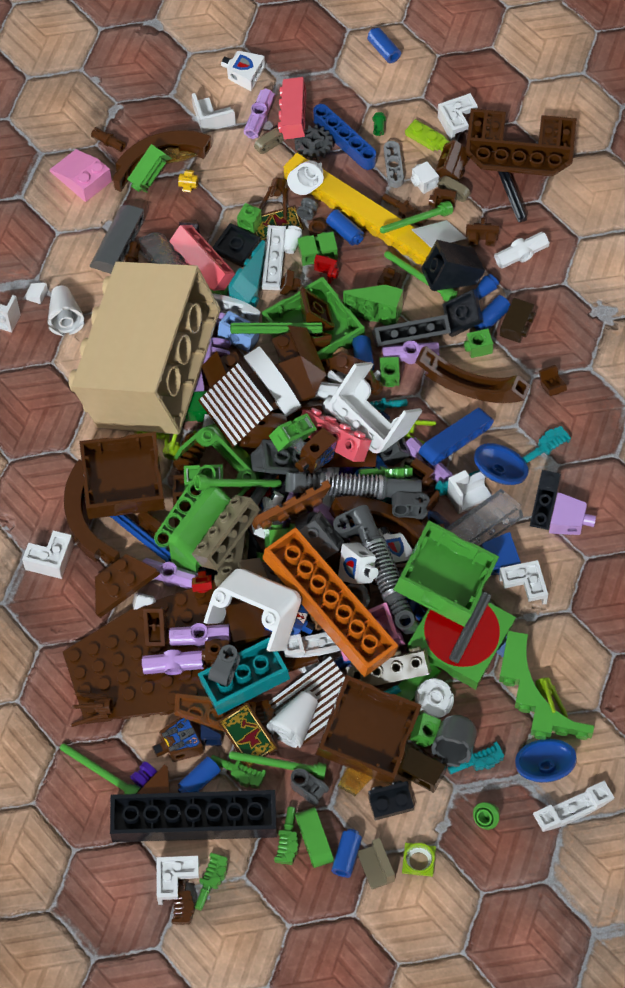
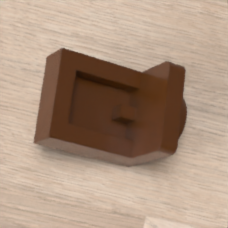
[429,188,456,210]
[539,365,567,396]
[411,458,434,492]

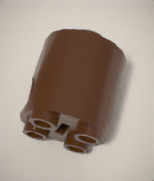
[237,412,287,448]

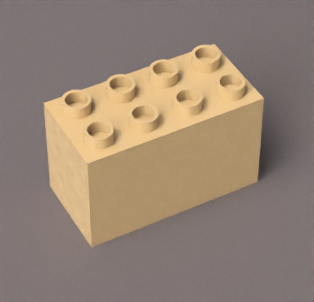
[69,262,221,434]

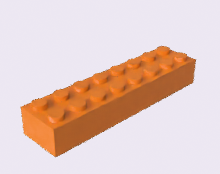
[263,527,398,678]

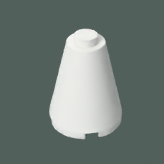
[47,285,84,336]
[267,691,318,748]

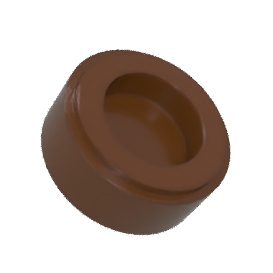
[309,220,327,237]

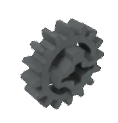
[295,125,333,161]

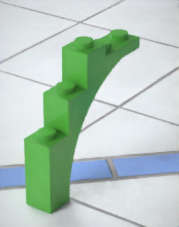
[499,631,594,740]

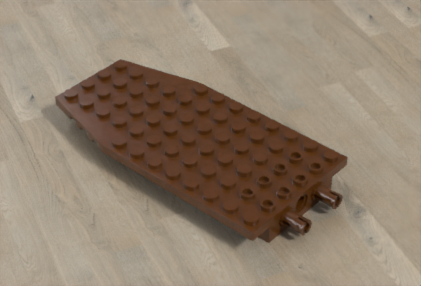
[63,562,319,724]

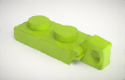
[405,119,449,152]

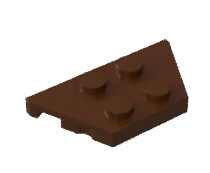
[95,554,160,618]

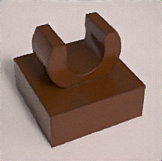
[377,267,401,287]
[280,270,301,296]

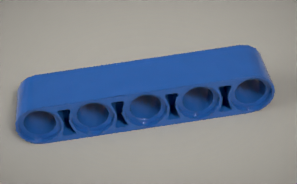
[313,104,376,170]
[418,408,494,466]

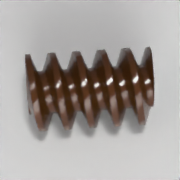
[173,433,206,475]

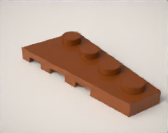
[252,480,331,530]
[174,694,256,731]

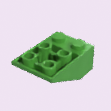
[343,285,403,326]

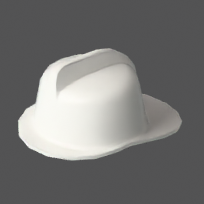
[287,160,324,195]

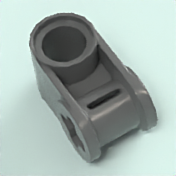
[392,492,430,519]
[208,645,241,687]
[290,768,329,806]

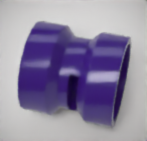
[130,761,157,788]

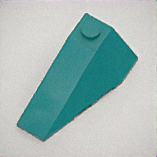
[228,240,266,307]

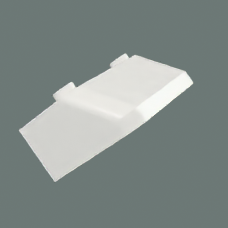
[329,362,423,453]
[204,569,301,652]

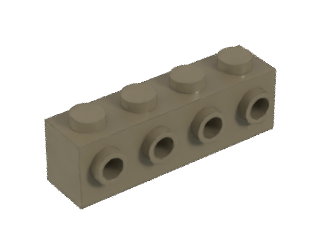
[192,495,261,570]
[215,529,250,587]
[346,646,432,686]

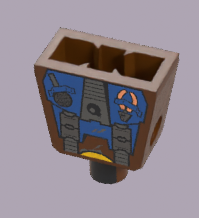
[295,427,337,473]
[152,717,203,762]

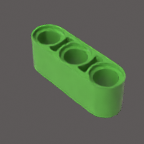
[295,807,334,868]

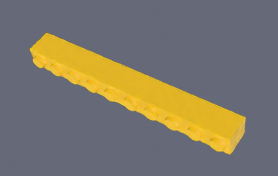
[283,153,432,265]

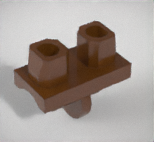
[466,218,499,247]

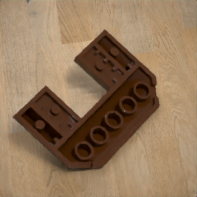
[465,108,577,176]
[202,325,326,412]

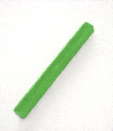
[230,322,323,334]

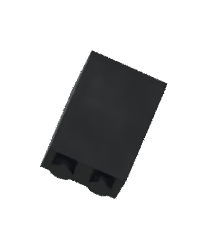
[421,240,485,291]

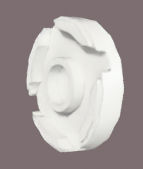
[415,678,454,718]

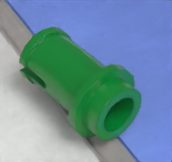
[372,112,386,136]

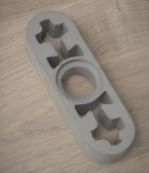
[384,141,404,188]

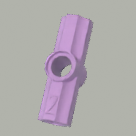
[244,88,275,139]
[382,340,440,364]
[406,437,453,483]
[142,558,198,589]
[169,623,231,647]
[142,650,204,675]

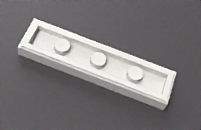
[262,225,286,290]

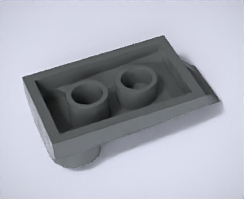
[251,440,322,476]

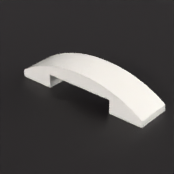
[213,294,260,323]
[244,346,301,417]
[284,632,340,658]
[533,781,614,832]

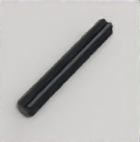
[498,171,527,223]

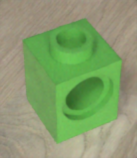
[237,203,262,234]
[464,329,493,358]
[380,357,400,387]
[410,713,441,747]

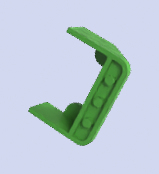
[174,423,264,496]
[168,487,231,573]

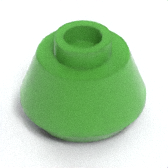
[473,802,500,830]

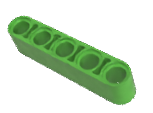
[154,465,216,548]

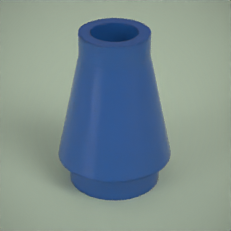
[475,274,499,300]

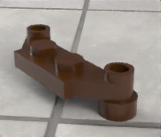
[321,351,383,395]

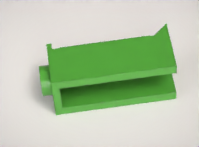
[127,144,172,193]

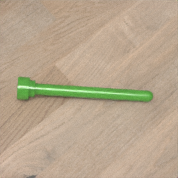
[380,201,453,233]
[384,251,457,302]
[194,475,282,490]
[60,743,142,794]
[229,751,326,780]

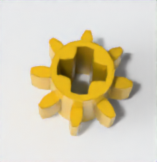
[178,170,198,192]

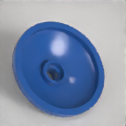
[474,443,528,485]
[515,739,577,783]

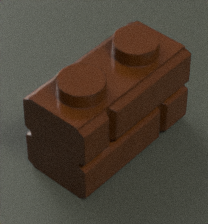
[435,140,468,181]

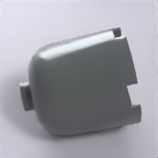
[431,715,477,767]

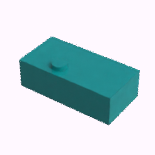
[198,637,290,716]

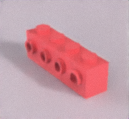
[278,77,307,140]
[169,225,235,291]
[301,408,372,462]

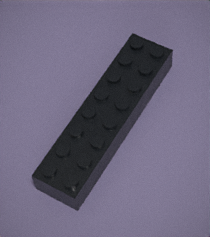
[110,790,277,842]

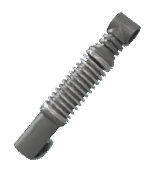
[285,471,422,499]
[333,505,418,634]

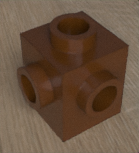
[201,639,230,668]

